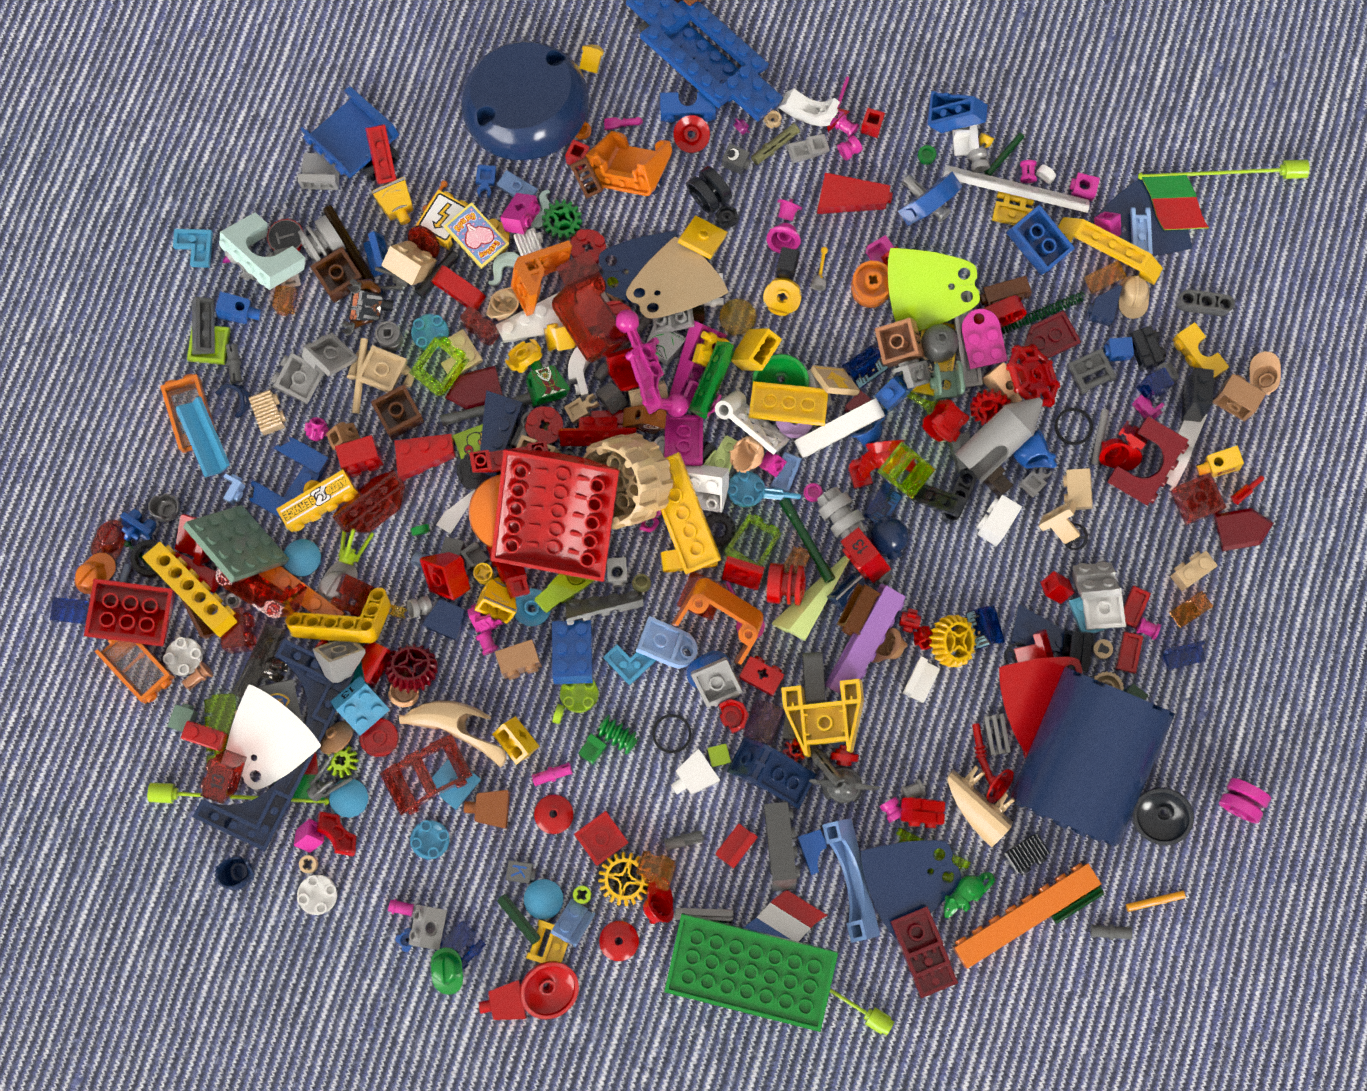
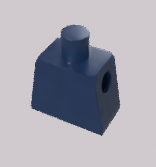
[423,596,466,642]

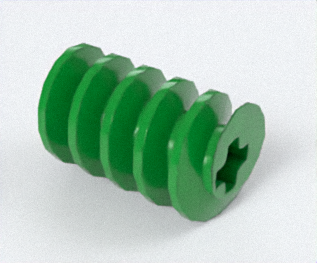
[597,714,640,755]

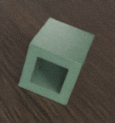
[167,703,198,732]

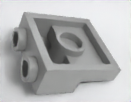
[302,333,358,377]
[271,353,324,405]
[1072,561,1120,599]
[691,657,743,708]

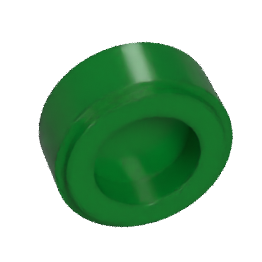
[917,145,937,165]
[410,524,431,536]

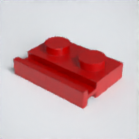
[1118,420,1148,450]

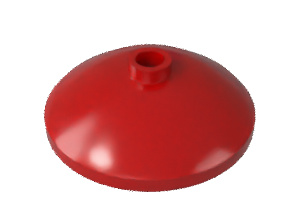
[520,961,579,1019]

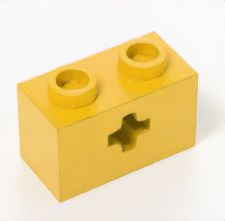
[492,716,540,765]

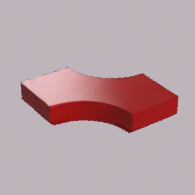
[316,811,356,856]

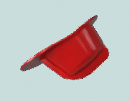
[1099,438,1142,471]
[643,878,674,924]

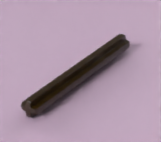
[323,205,375,282]

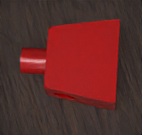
[478,980,527,1020]

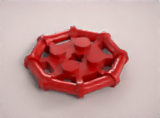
[1006,344,1060,407]

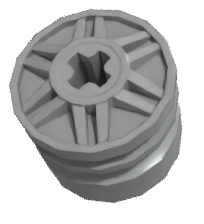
[298,215,346,262]

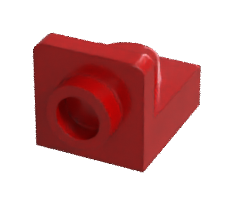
[848,458,873,489]

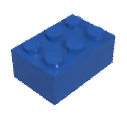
[1006,205,1075,275]
[552,620,593,684]

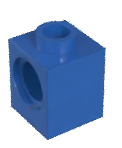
[1103,337,1134,362]

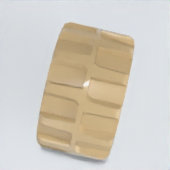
[583,433,673,530]

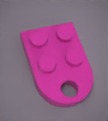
[961,309,1008,370]

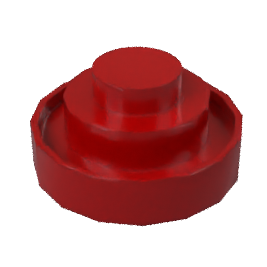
[830,745,859,766]

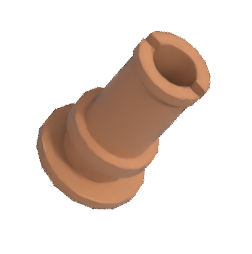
[182,661,214,691]

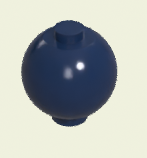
[870,515,909,560]

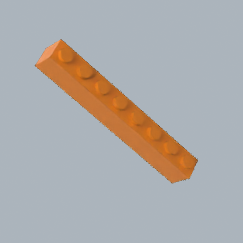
[952,862,1101,969]

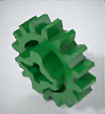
[542,199,582,241]

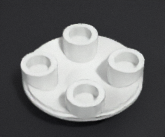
[163,637,203,676]
[297,875,337,915]

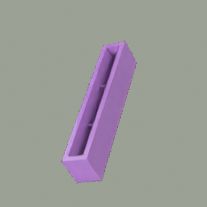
[824,584,906,695]

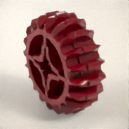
[385,643,438,694]

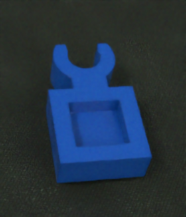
[476,165,497,198]

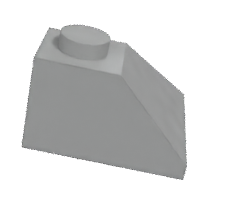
[313,641,366,683]

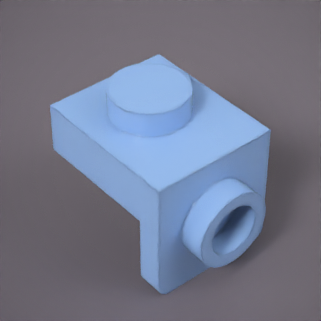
[223,474,245,505]

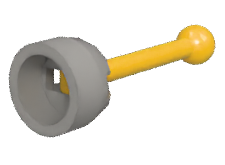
[811,247,828,291]

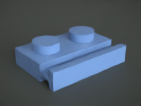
[551,899,596,948]

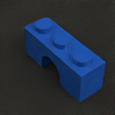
[660,92,716,123]

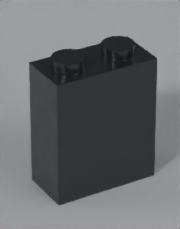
[1181,368,1214,422]

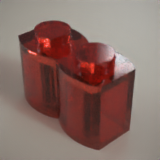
[460,307,499,346]

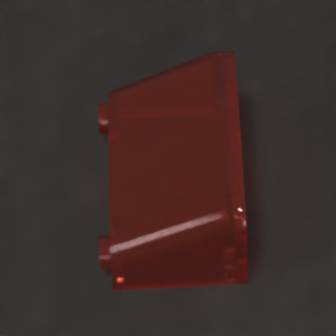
[552,272,639,363]
[215,568,307,618]

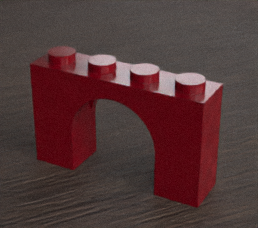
[1107,416,1189,506]

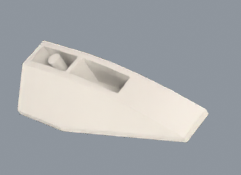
[685,465,729,513]

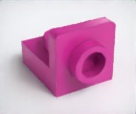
[1132,395,1165,419]
[759,450,787,477]

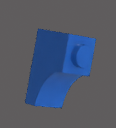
[797,829,827,875]

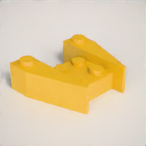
[781,679,864,757]

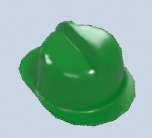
[431,947,463,995]

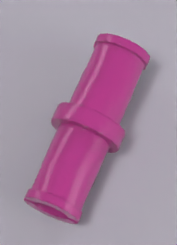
[532,762,573,786]

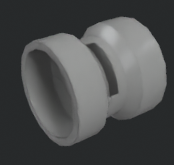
[968,148,990,173]
[407,596,432,618]

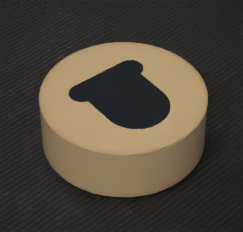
[1092,639,1113,659]

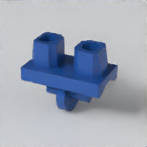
[120,508,157,541]

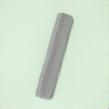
[675,908,733,922]

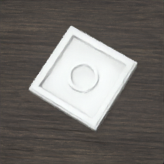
[1082,588,1126,630]

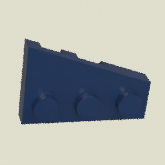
[1011,604,1065,653]

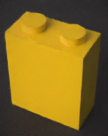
[731,328,782,371]

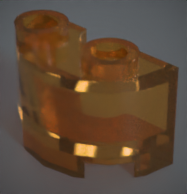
[636,851,676,891]

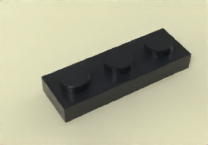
[910,482,967,517]

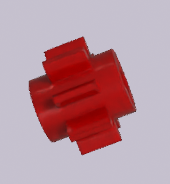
[899,608,921,633]
[913,626,933,650]
[782,738,805,762]

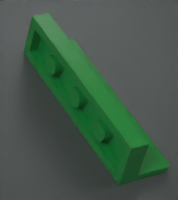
[688,341,734,419]

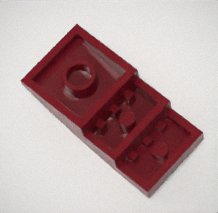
[891,906,958,999]

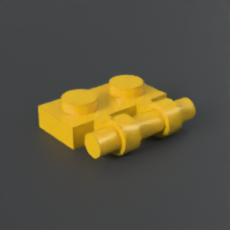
[992,191,1034,225]
[692,331,729,368]

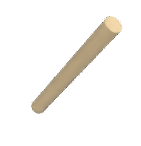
[352,338,368,414]

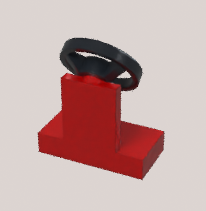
[1004,629,1054,665]

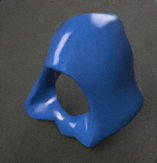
[1013,429,1058,469]

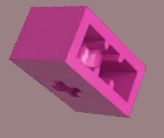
[500,193,540,234]

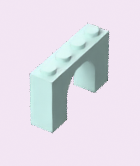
[219,212,305,290]

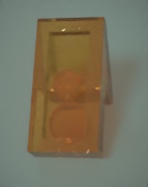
[1169,591,1213,628]

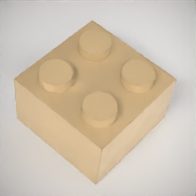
[381,241,437,285]

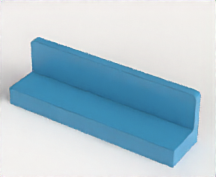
[176,396,230,477]

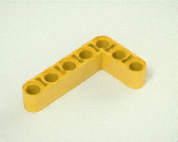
[285,588,391,643]

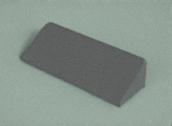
[192,297,215,354]

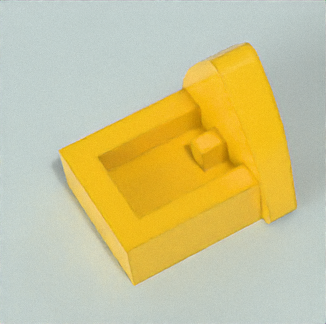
[579,44,604,73]

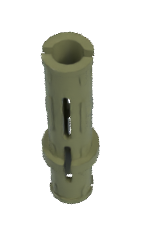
[751,123,800,165]

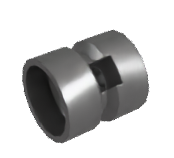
[375,321,403,352]

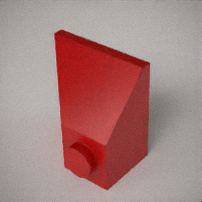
[361,642,392,688]

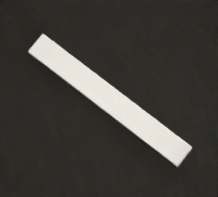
[943,165,1090,213]

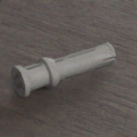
[902,174,951,222]

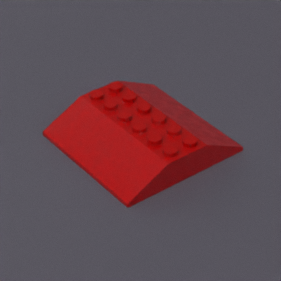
[491,449,619,582]

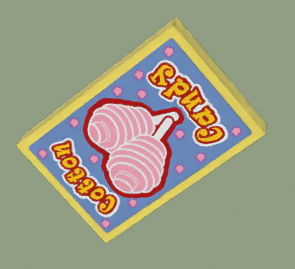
[444,202,509,269]

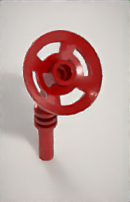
[972,723,1014,803]

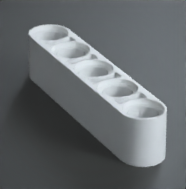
[794,398,885,458]

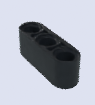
[942,470,976,524]

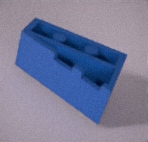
[928,91,988,133]

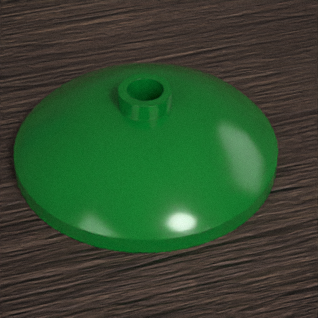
[752,354,809,387]

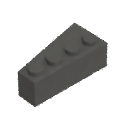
[764,802,800,892]

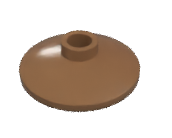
[320,721,353,755]

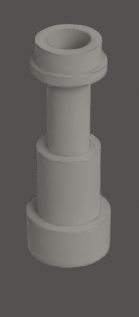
[217,592,241,609]

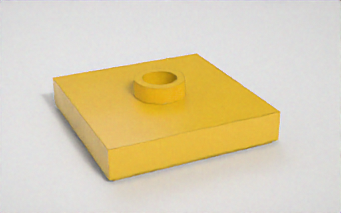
[678,215,728,260]

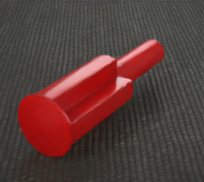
[1230,475,1264,505]

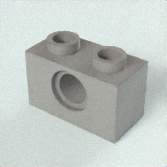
[409,905,447,950]

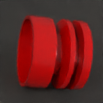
[767,563,806,606]

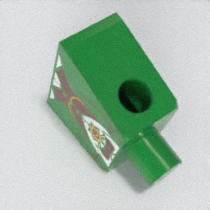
[526,360,570,407]

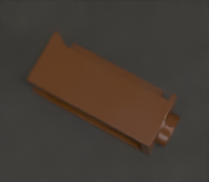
[980,276,1032,307]
[836,583,881,636]

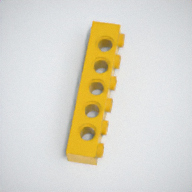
[142,542,237,638]

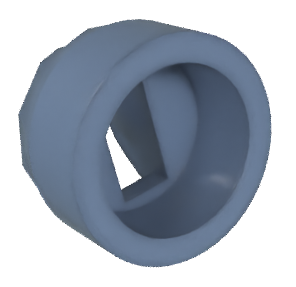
[410,551,426,567]

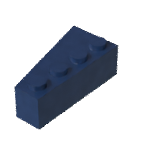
[480,390,524,476]

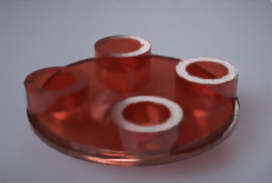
[408,225,440,258]

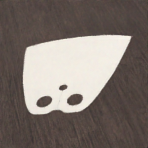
[225,684,321,790]

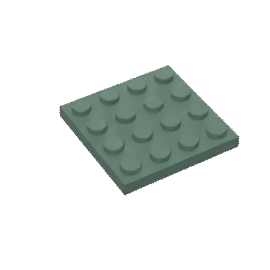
[183,505,289,583]

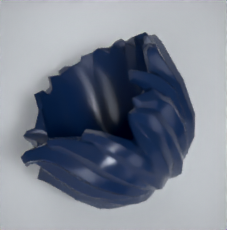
[214,856,255,890]

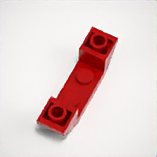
[469,440,548,472]

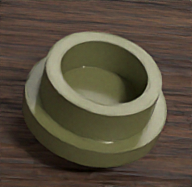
[632,574,651,593]

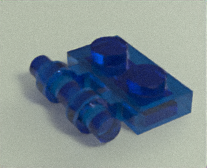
[434,920,486,969]

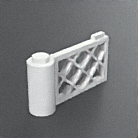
[715,391,790,455]

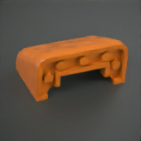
[586,131,672,196]

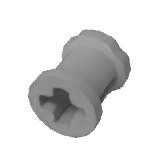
[901,779,926,798]

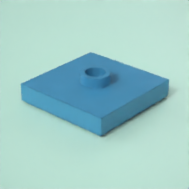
[426,755,482,810]

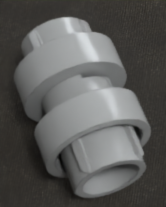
[817,487,866,539]

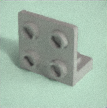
[298,153,340,190]

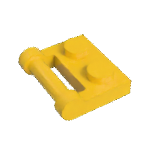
[526,920,569,963]

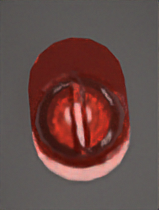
[91,520,126,561]

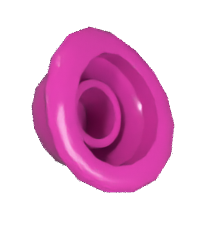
[766,223,801,254]

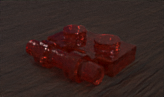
[331,574,375,617]

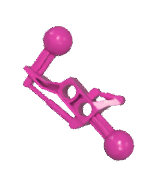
[616,309,689,418]

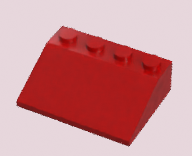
[84,579,175,647]

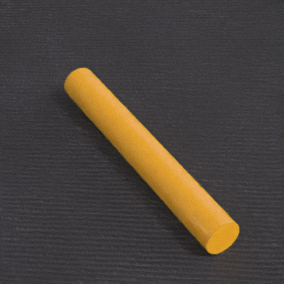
[1126,891,1186,912]

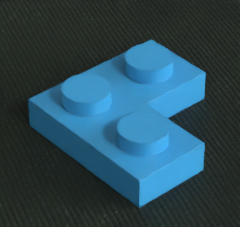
[173,229,213,268]
[603,644,657,686]

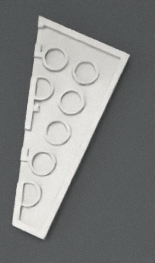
[495,274,616,343]

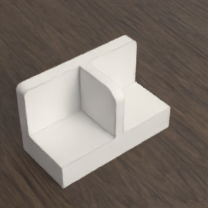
[952,125,979,156]

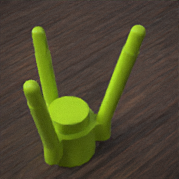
[338,519,374,566]

